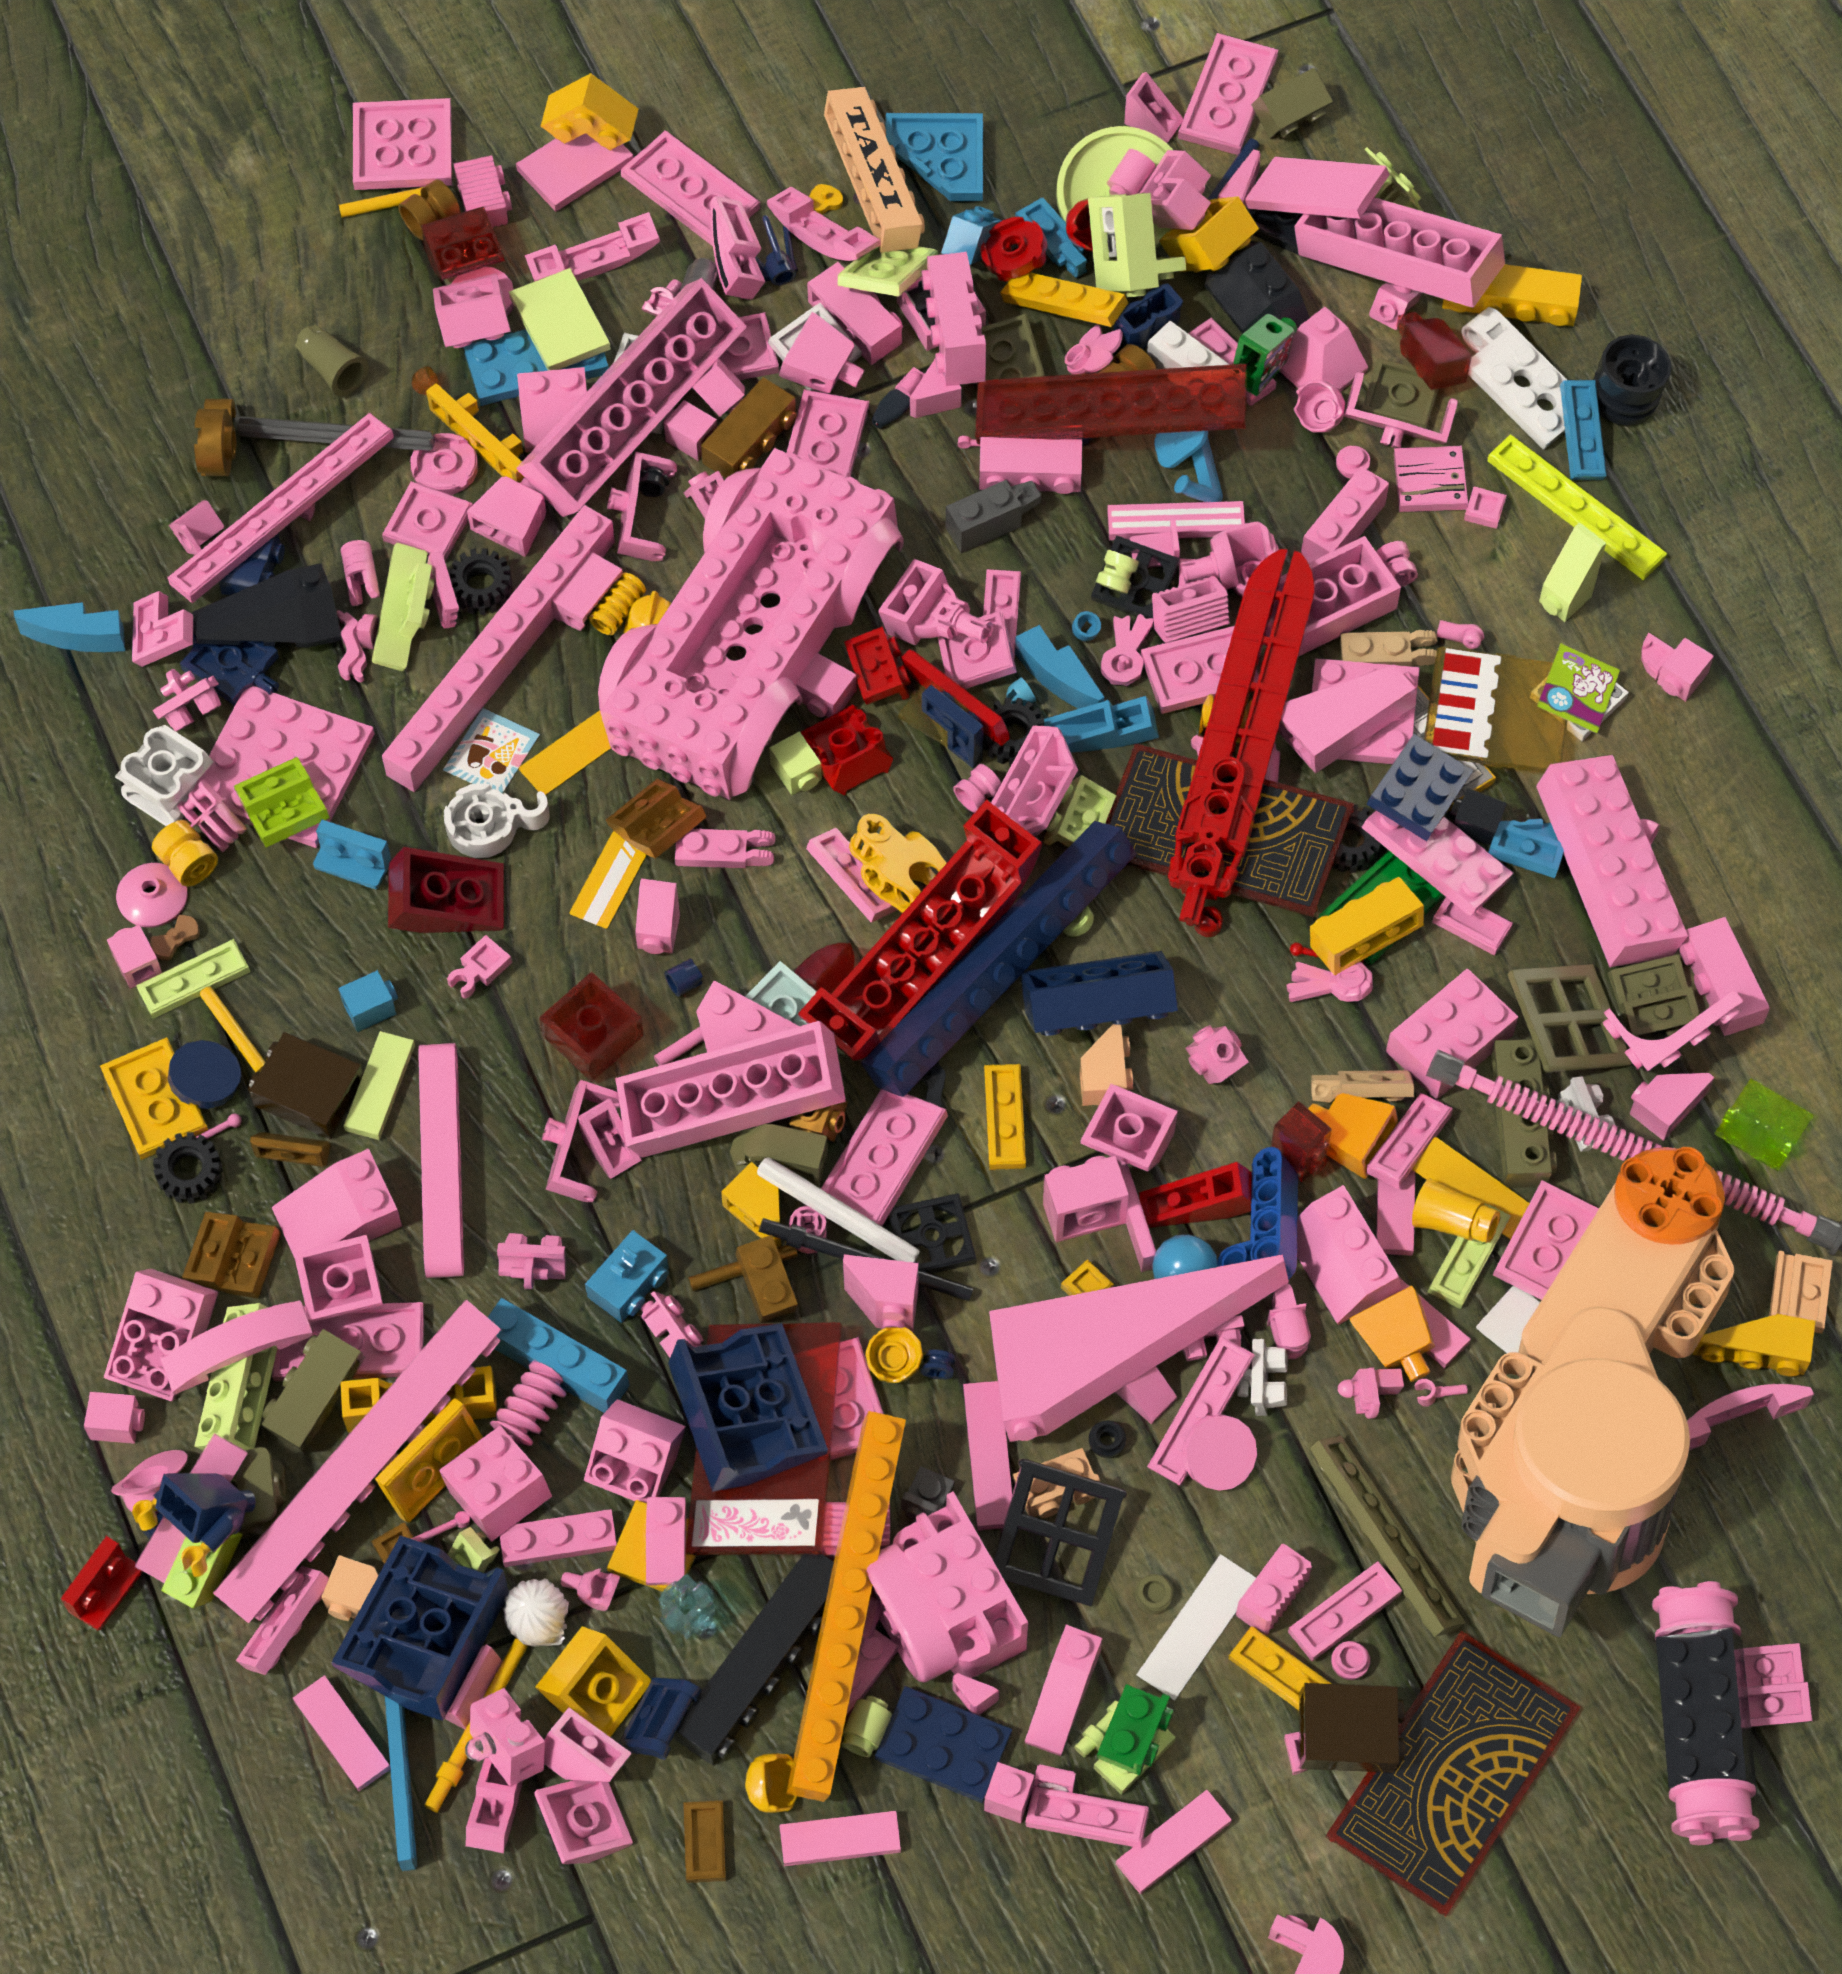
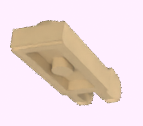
[1340,630,1439,667]

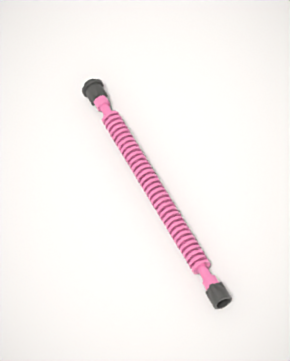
[1426,1049,1842,1255]

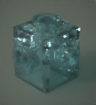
[658,1573,715,1639]

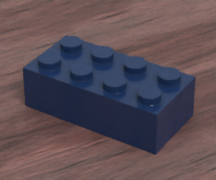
[1021,951,1178,1036]

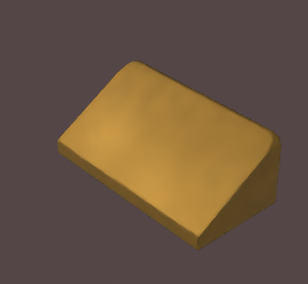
[250,1132,331,1167]

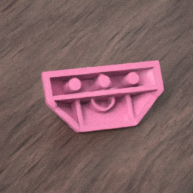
[991,726,1078,837]

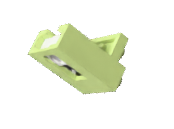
[1088,193,1186,297]

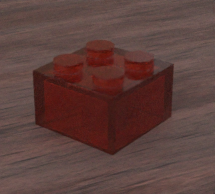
[539,972,644,1082]

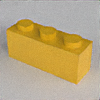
[1310,877,1424,976]

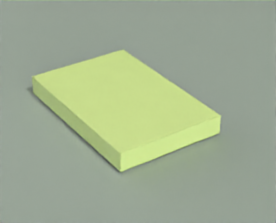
[838,246,938,296]
[509,268,611,371]

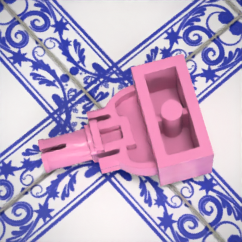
[878,559,993,645]

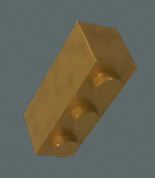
[701,377,797,478]

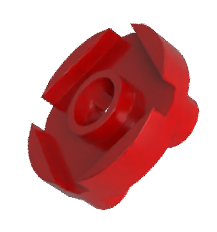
[981,217,1047,282]

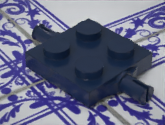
[180,633,279,705]

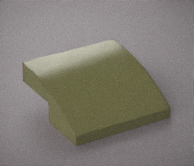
[1608,954,1700,1037]

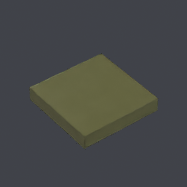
[1361,358,1442,429]

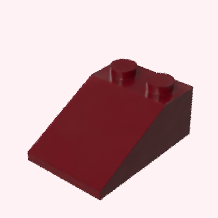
[388,847,504,933]

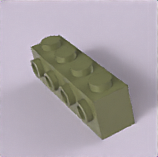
[1490,1039,1557,1188]

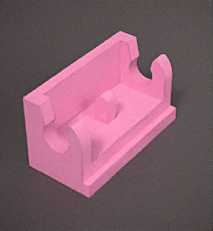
[552,552,623,631]

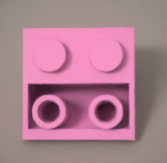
[583,1399,686,1503]

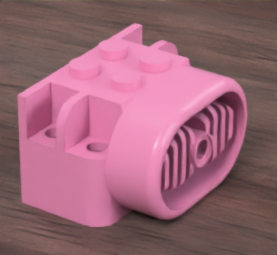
[867,1492,1028,1683]

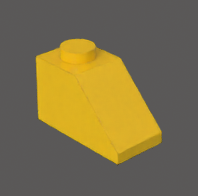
[721,1162,781,1248]

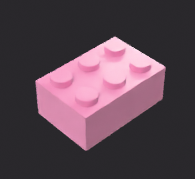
[1386,968,1518,1100]

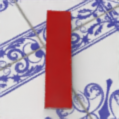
[901,649,1010,746]

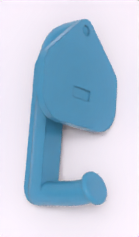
[1154,398,1223,502]

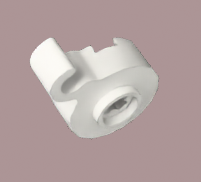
[444,783,550,858]

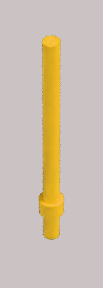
[424,1638,528,1813]

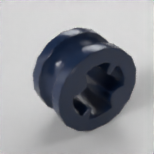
[920,1350,955,1380]

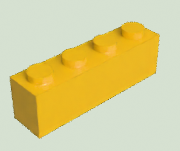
[1442,264,1582,327]

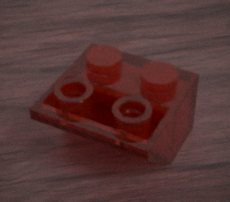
[421,206,505,280]

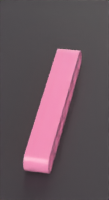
[419,1043,464,1279]

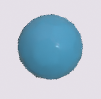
[1152,1234,1217,1279]

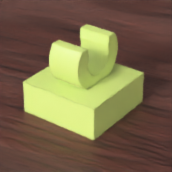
[447,1527,500,1573]

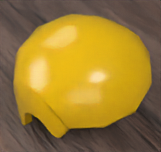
[865,1327,923,1383]
[745,1753,797,1813]

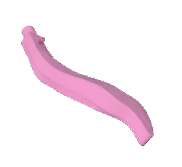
[336,610,367,682]

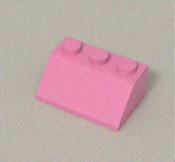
[1297,1185,1402,1325]

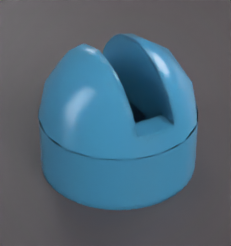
[1072,611,1101,642]

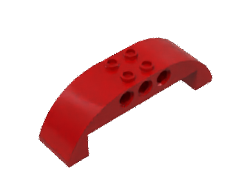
[798,799,1042,1060]

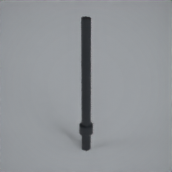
[758,1218,973,1302]

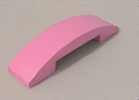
[767,187,881,261]
[525,212,660,282]
[161,1301,314,1395]
[1687,1384,1814,1450]

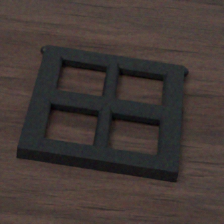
[993,1459,1127,1607]

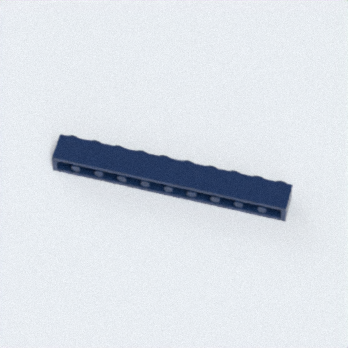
[861,821,1137,1097]

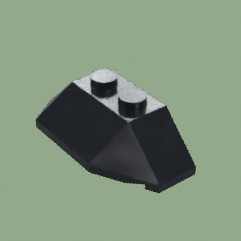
[1205,240,1310,334]

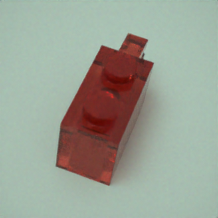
[1396,312,1472,390]

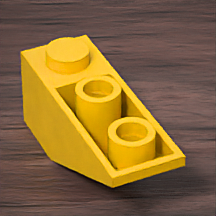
[1692,1314,1815,1377]

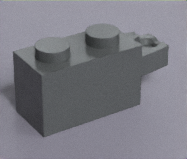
[945,480,1041,554]

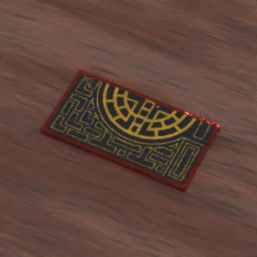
[1105,743,1354,917]
[1325,1631,1581,1917]

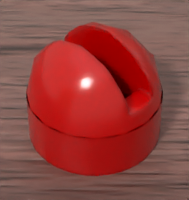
[1194,906,1223,937]

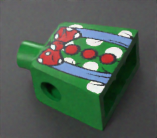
[1232,314,1297,397]

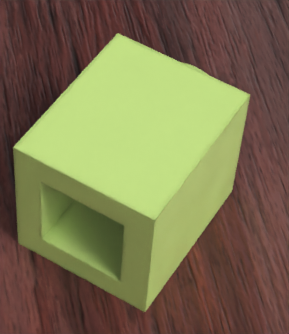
[769,731,822,795]

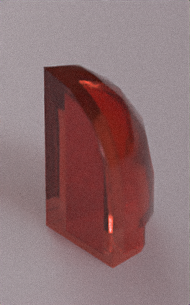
[794,942,855,994]

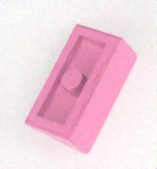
[445,1644,502,1729]

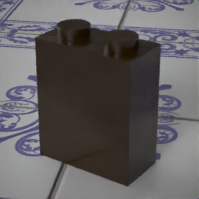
[248,1032,363,1140]
[1299,1683,1405,1773]

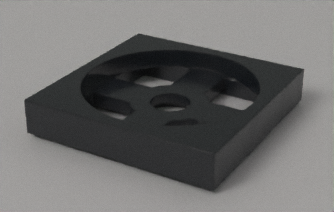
[1091,536,1180,619]
[888,1193,977,1274]

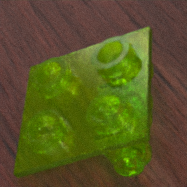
[1714,1078,1814,1172]

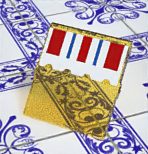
[1424,646,1568,773]

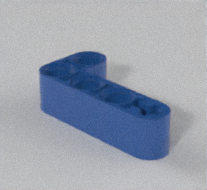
[1217,1147,1298,1280]

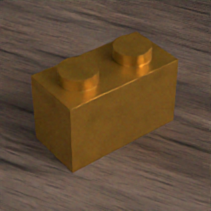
[735,1235,798,1323]

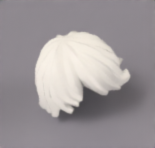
[503,1578,569,1647]

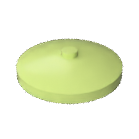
[1056,126,1173,249]

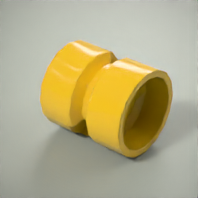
[152,820,218,887]

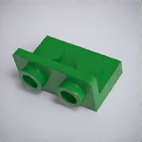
[1097,1684,1174,1776]

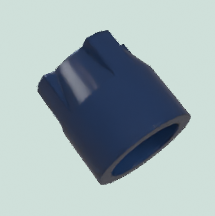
[664,959,703,997]

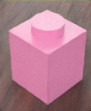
[692,358,745,417]
[663,400,717,461]
[1657,638,1714,702]
[107,925,162,989]
[84,1392,145,1444]
[984,1762,1035,1823]

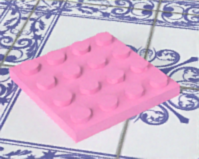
[193,686,375,848]

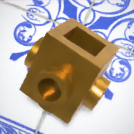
[789,1100,848,1142]

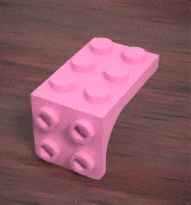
[1603,989,1743,1071]

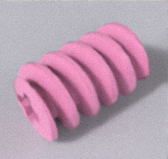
[490,1361,566,1446]

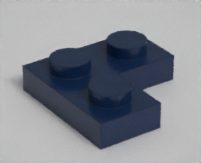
[922,685,983,769]

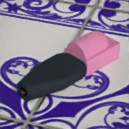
[872,367,925,429]

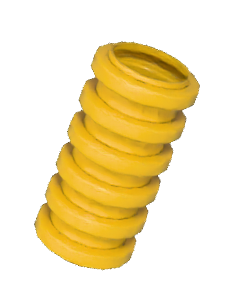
[589,572,646,635]

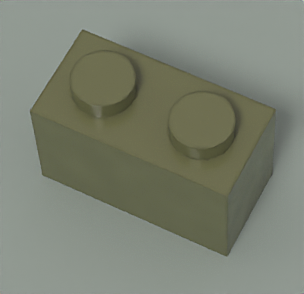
[1251,68,1333,138]

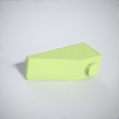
[1539,522,1606,622]

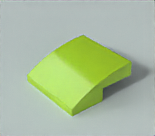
[234,757,330,848]

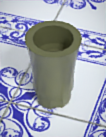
[295,325,369,396]

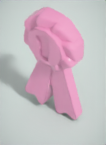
[1101,614,1154,686]
[1286,962,1373,1002]

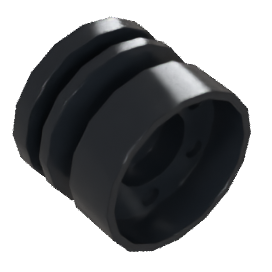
[1593,334,1671,426]

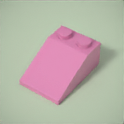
[272,1149,402,1258]

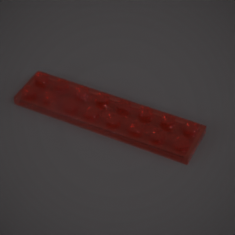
[975,364,1247,444]

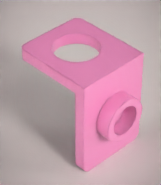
[169,500,224,555]
[1130,519,1180,568]

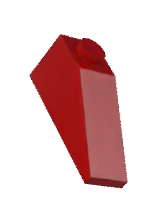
[1139,1162,1252,1228]

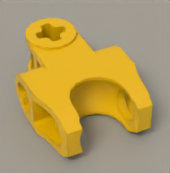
[849,814,946,913]

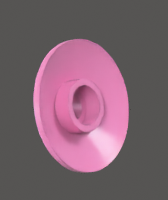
[116,863,188,928]

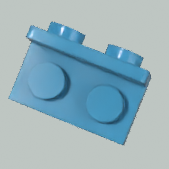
[313,820,391,889]

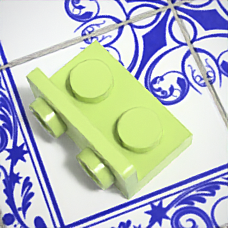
[1043,775,1116,847]

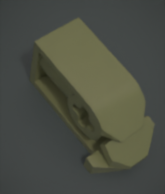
[730,1124,828,1188]

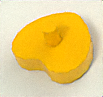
[809,184,843,215]

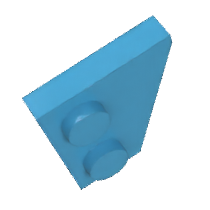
[1489,819,1564,878]

